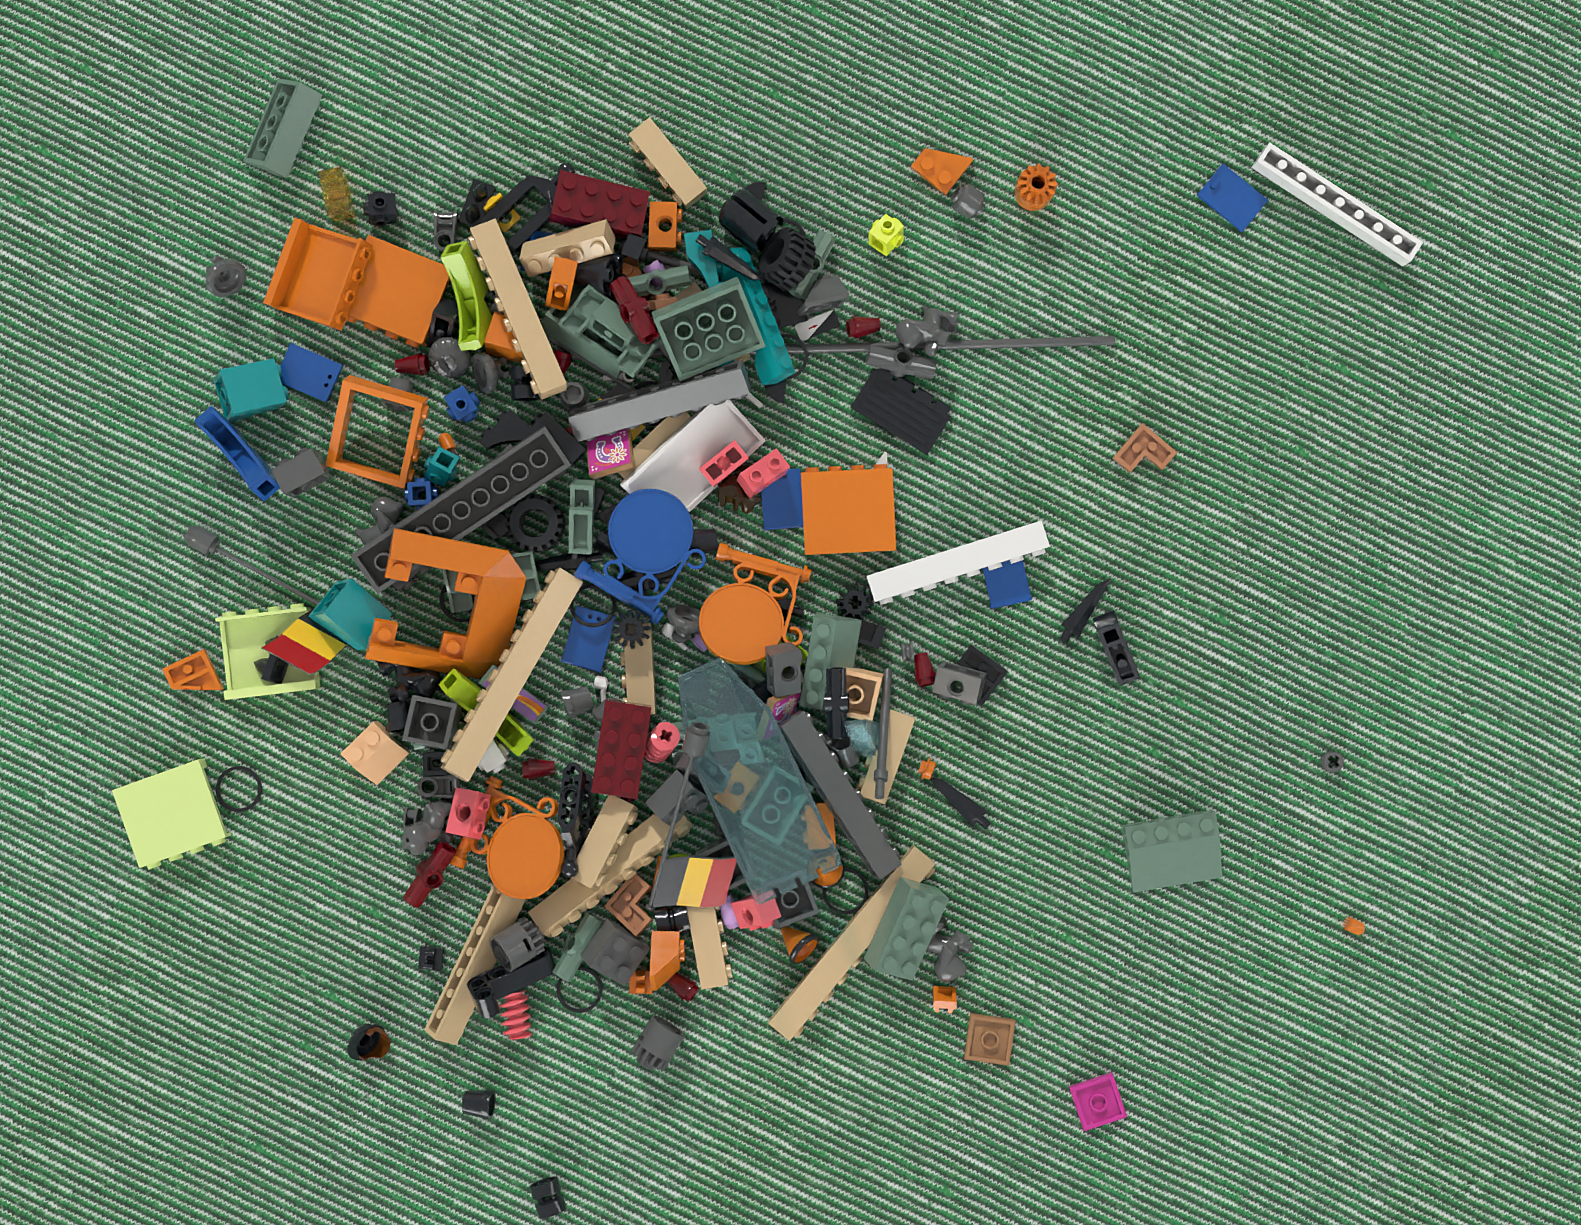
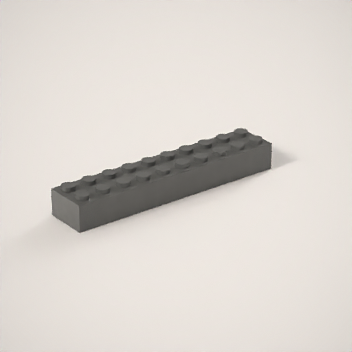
[351,426,571,594]

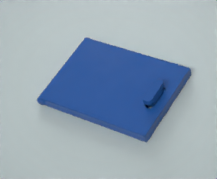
[1196,164,1268,232]
[280,342,343,403]
[761,468,803,531]
[982,560,1032,609]
[561,605,616,673]

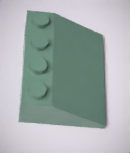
[652,277,765,381]
[542,283,652,379]
[1121,810,1223,893]

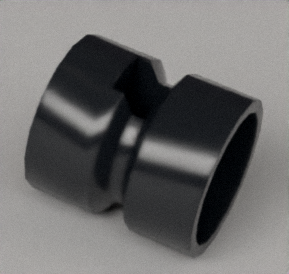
[510,366,541,401]
[655,905,691,935]
[529,1176,567,1219]

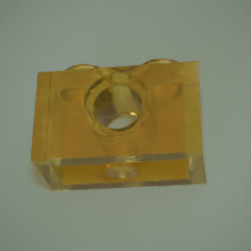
[318,167,355,221]

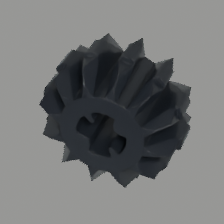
[835,583,874,620]
[612,610,651,649]

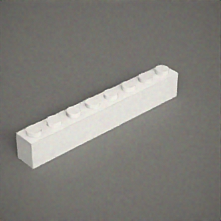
[1251,142,1423,266]
[867,520,1050,605]

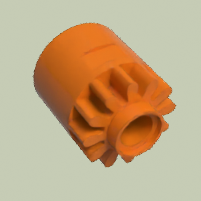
[1014,163,1058,211]

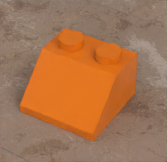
[650,931,685,991]

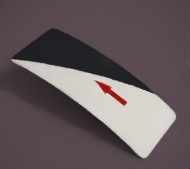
[795,310,840,342]

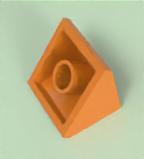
[484,311,524,363]

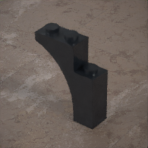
[479,409,587,467]

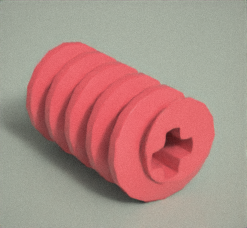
[644,722,680,763]
[500,989,532,1039]

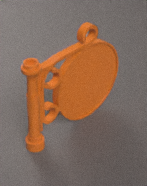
[699,542,812,665]
[450,775,564,899]

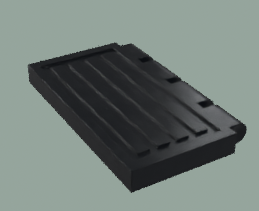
[850,368,952,456]

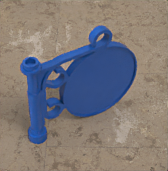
[574,489,706,624]

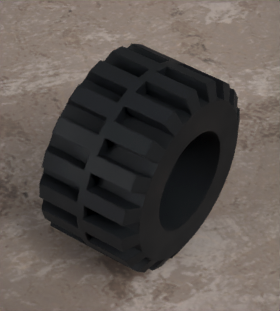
[758,227,816,291]
[505,494,566,553]

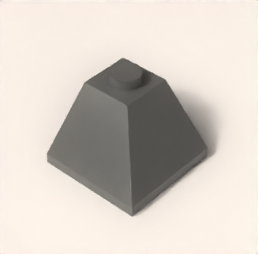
[796,274,850,317]

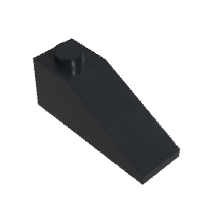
[1093,610,1140,686]

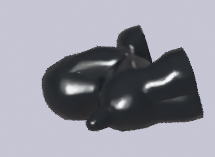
[377,661,442,703]

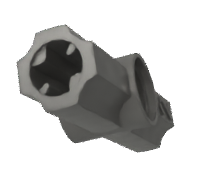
[865,345,937,380]

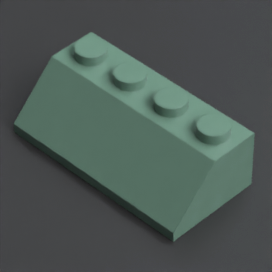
[243,78,322,178]
[799,612,862,710]

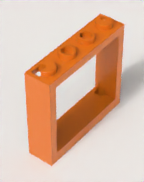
[325,375,430,489]

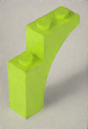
[440,241,492,351]
[439,668,534,757]

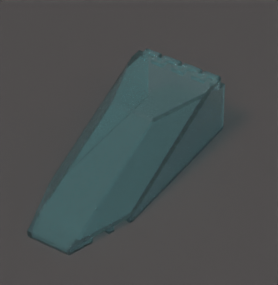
[678,657,842,905]

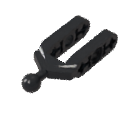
[478,163,575,257]
[558,763,596,878]

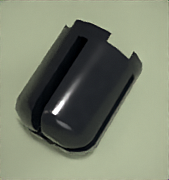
[719,189,784,255]

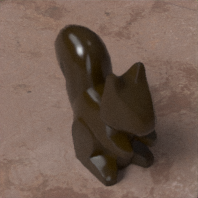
[717,462,761,514]

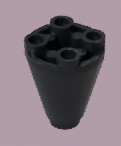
[573,254,627,301]

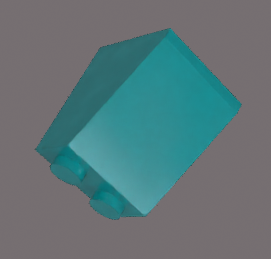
[213,358,288,423]
[308,578,392,650]

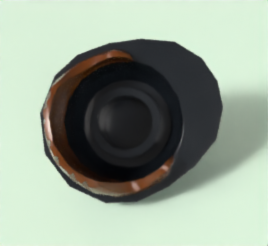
[347,1023,391,1061]

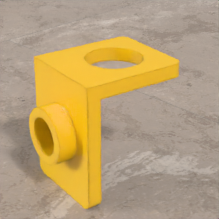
[483,193,521,232]

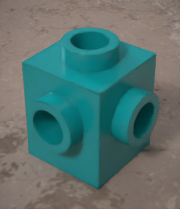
[424,446,460,487]

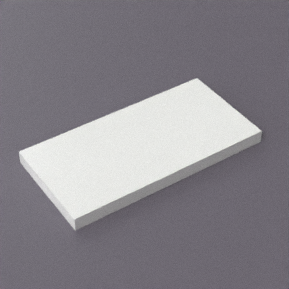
[620,399,766,512]

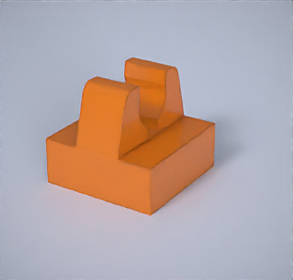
[629,970,653,994]
[932,986,957,1013]

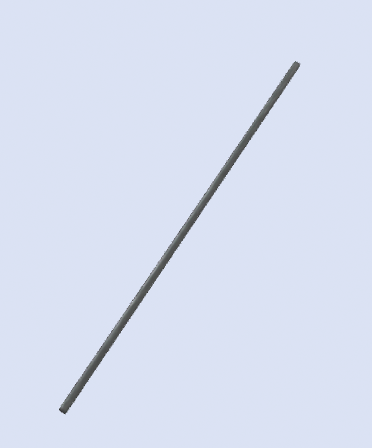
[572,336,1115,360]

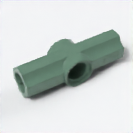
[787,230,836,300]
[628,265,693,297]
[553,912,604,982]

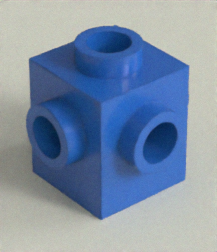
[444,385,481,423]
[405,478,439,510]

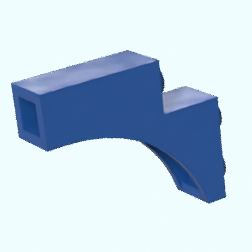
[194,405,280,501]

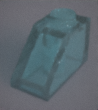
[845,719,880,757]

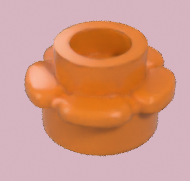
[918,758,936,780]

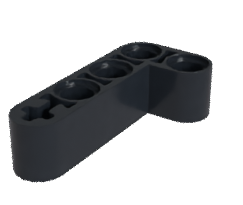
[467,946,556,1018]

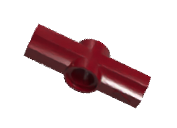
[609,276,660,344]
[403,841,457,908]

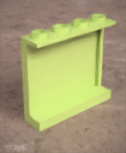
[215,603,321,700]
[112,758,231,870]

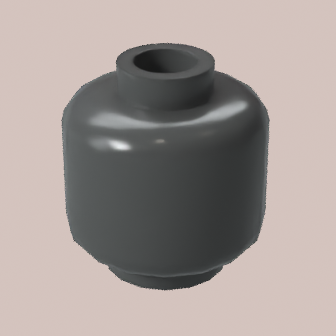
[950,184,985,219]

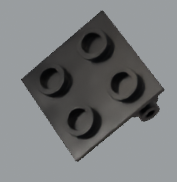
[761,283,808,329]

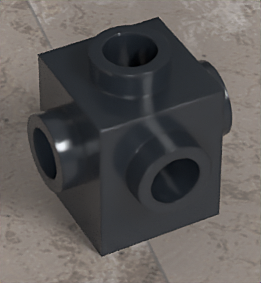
[363,191,397,226]

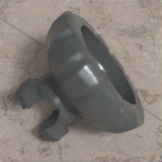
[205,256,247,297]
[429,337,472,378]
[472,352,511,394]
[667,604,701,643]

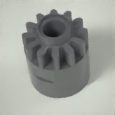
[489,917,545,972]
[631,1015,685,1071]

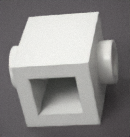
[478,737,509,774]

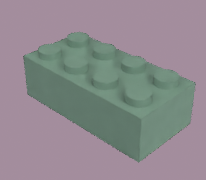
[864,877,949,981]

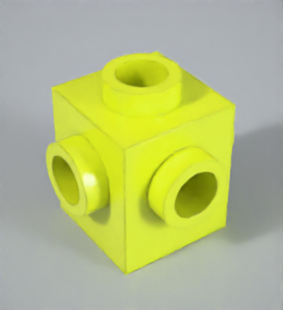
[869,214,904,256]

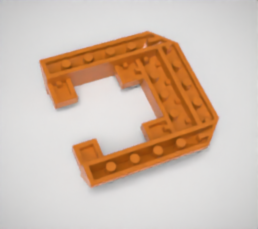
[365,528,526,679]

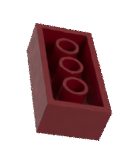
[549,170,650,239]
[591,699,652,799]

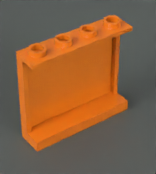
[263,218,373,331]
[347,235,450,349]
[801,464,896,555]

